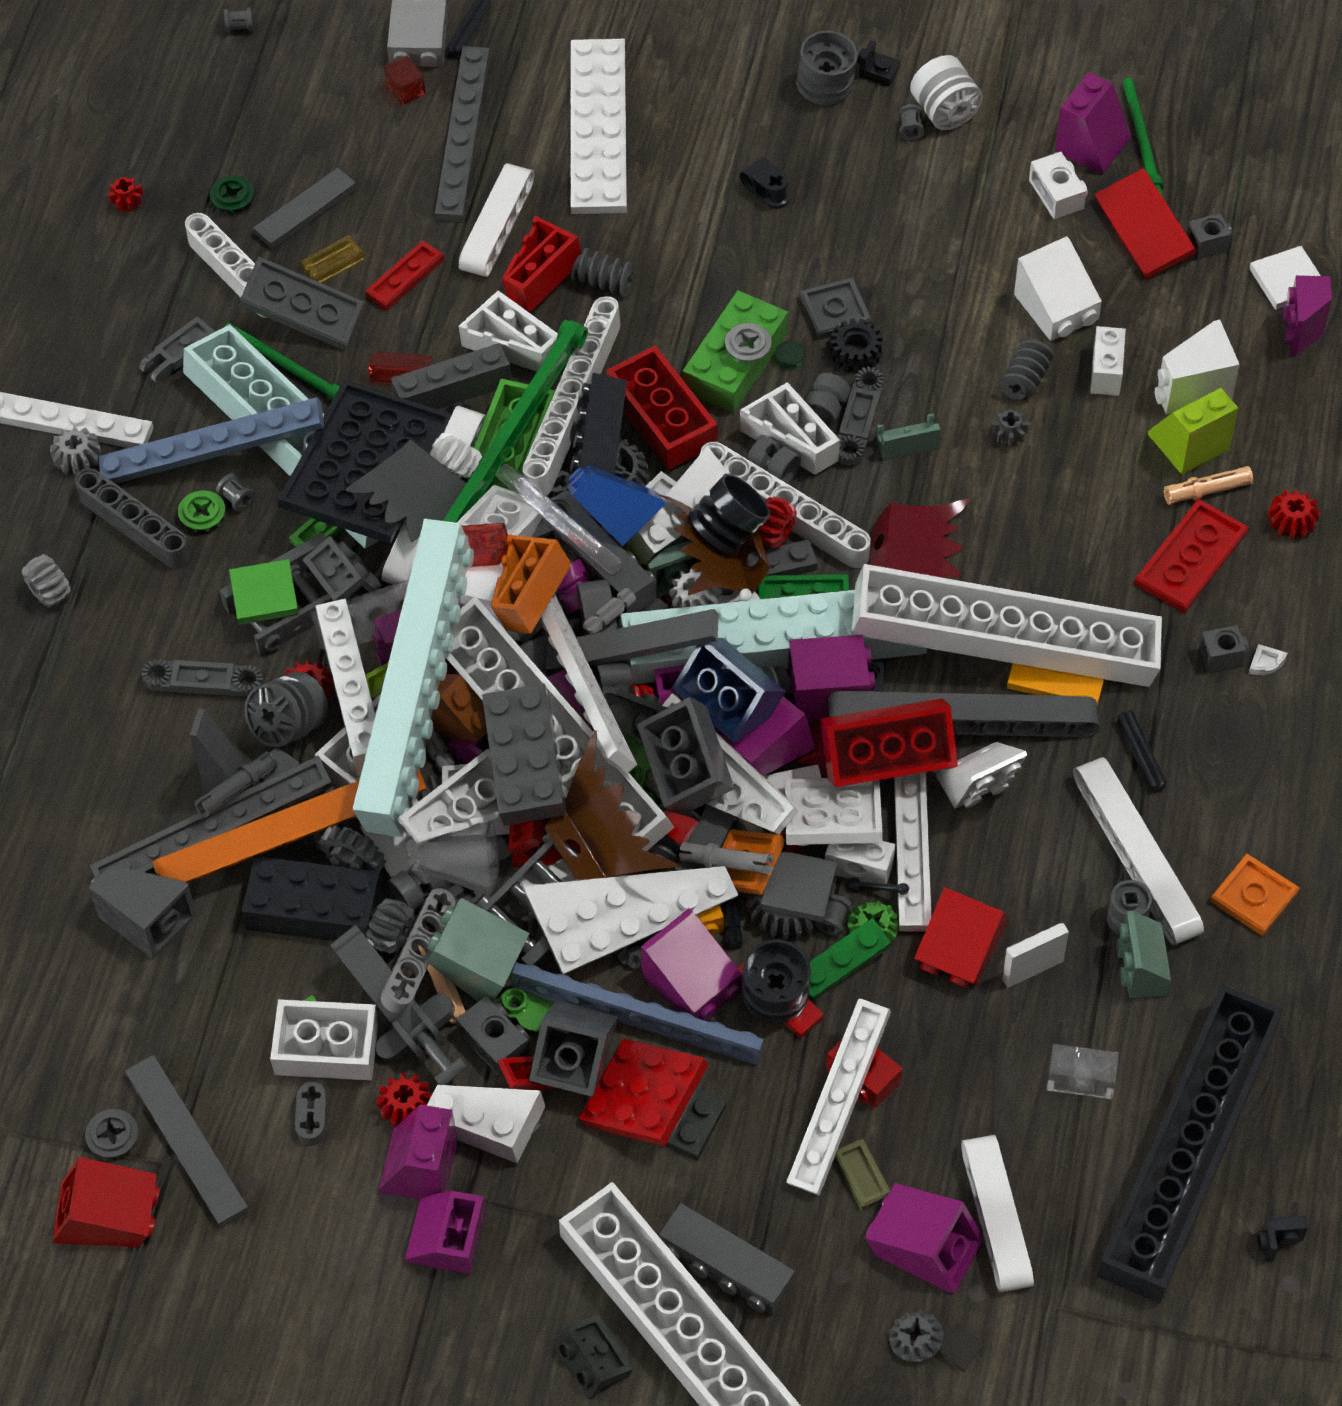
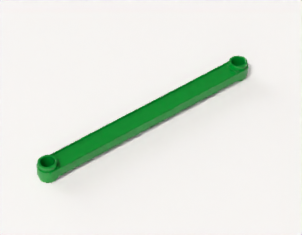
[443,319,588,523]

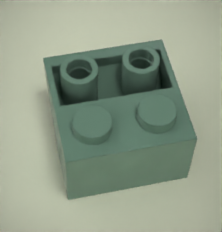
[1116,911,1171,998]

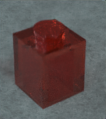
[384,56,426,106]

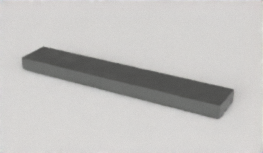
[546,609,719,675]
[125,1055,249,1228]

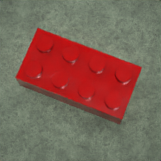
[606,345,718,470]
[820,698,958,787]

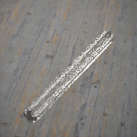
[497,464,623,575]

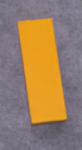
[1007,663,1104,706]

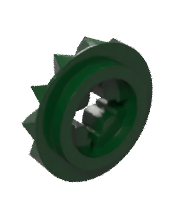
[209,175,255,214]

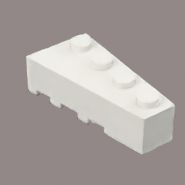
[627,446,729,566]

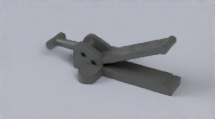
[330,925,468,1085]

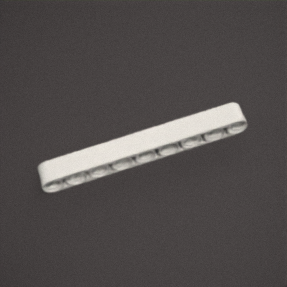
[523,297,621,498]

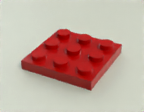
[579,1038,708,1147]

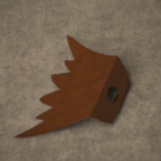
[659,494,770,595]
[545,730,679,880]

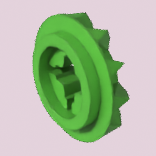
[178,490,225,533]
[848,899,899,941]

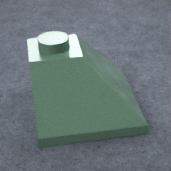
[648,540,701,599]

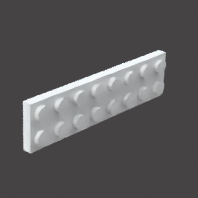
[571,39,627,214]

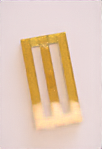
[301,235,364,283]

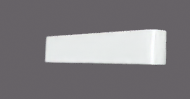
[459,163,534,277]
[185,213,267,318]
[961,1135,1034,1293]

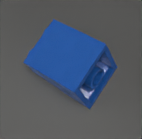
[567,465,666,546]

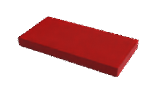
[1094,168,1196,280]
[1134,499,1249,613]

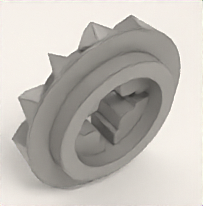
[725,323,772,364]

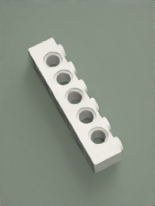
[315,598,375,776]

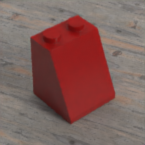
[914,887,1010,988]
[52,1157,160,1247]

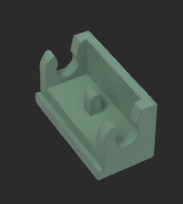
[875,413,941,460]

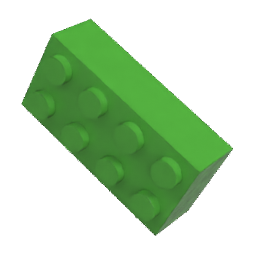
[683,291,788,414]
[466,379,555,496]

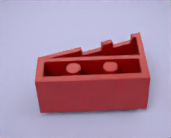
[502,216,582,313]

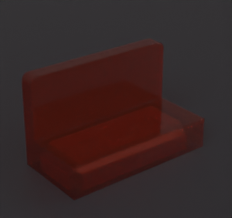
[368,352,432,384]

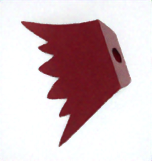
[869,498,971,578]

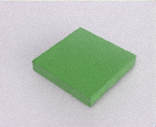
[229,559,299,625]

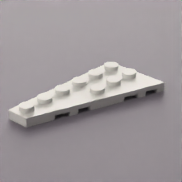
[635,693,799,834]
[523,866,738,975]

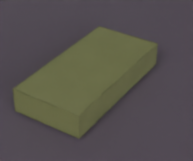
[834,1138,890,1211]

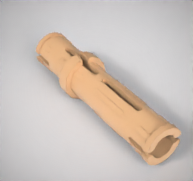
[1163,466,1253,505]

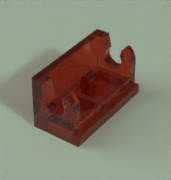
[462,523,508,567]

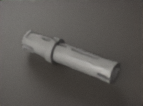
[679,842,774,875]

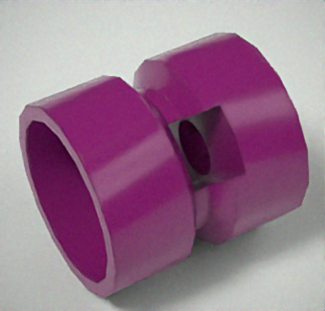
[555,559,591,615]

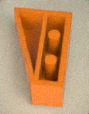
[491,535,571,634]

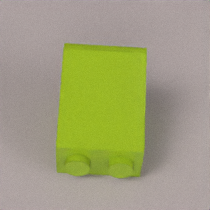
[1148,388,1238,475]

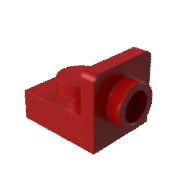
[508,819,544,860]

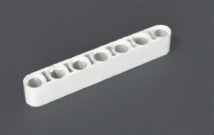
[381,406,486,589]
[700,442,871,568]
[1073,757,1204,945]

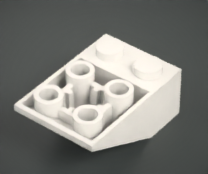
[937,742,1027,809]

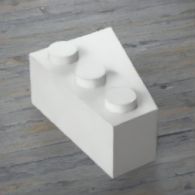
[458,291,558,372]
[740,382,840,475]

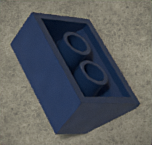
[672,638,786,743]

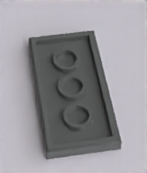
[238,256,364,350]

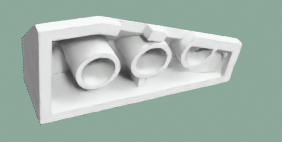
[397,748,500,844]

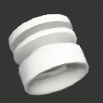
[910,55,983,130]

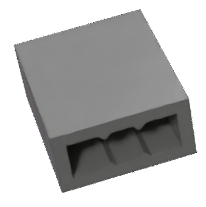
[387,0,448,67]

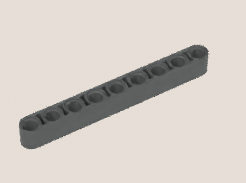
[827,691,1100,737]

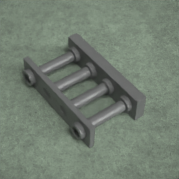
[220,533,363,656]
[476,833,619,966]

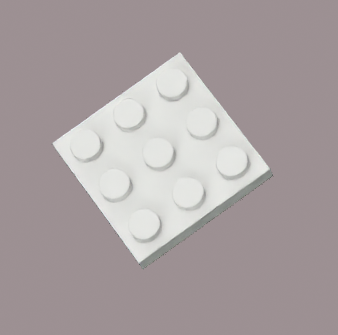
[785,778,883,846]

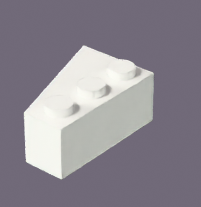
[427,1085,545,1163]

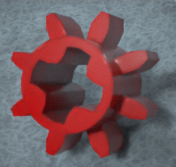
[108,177,144,212]

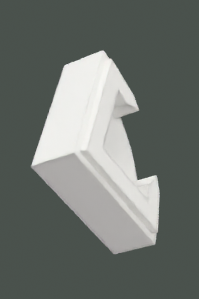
[1249,644,1288,675]

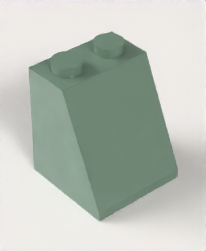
[426,897,529,1002]

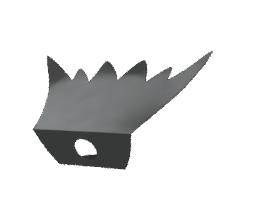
[345,440,466,542]

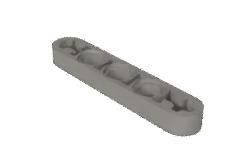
[381,888,456,1013]

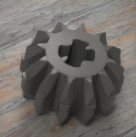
[366,898,415,954]

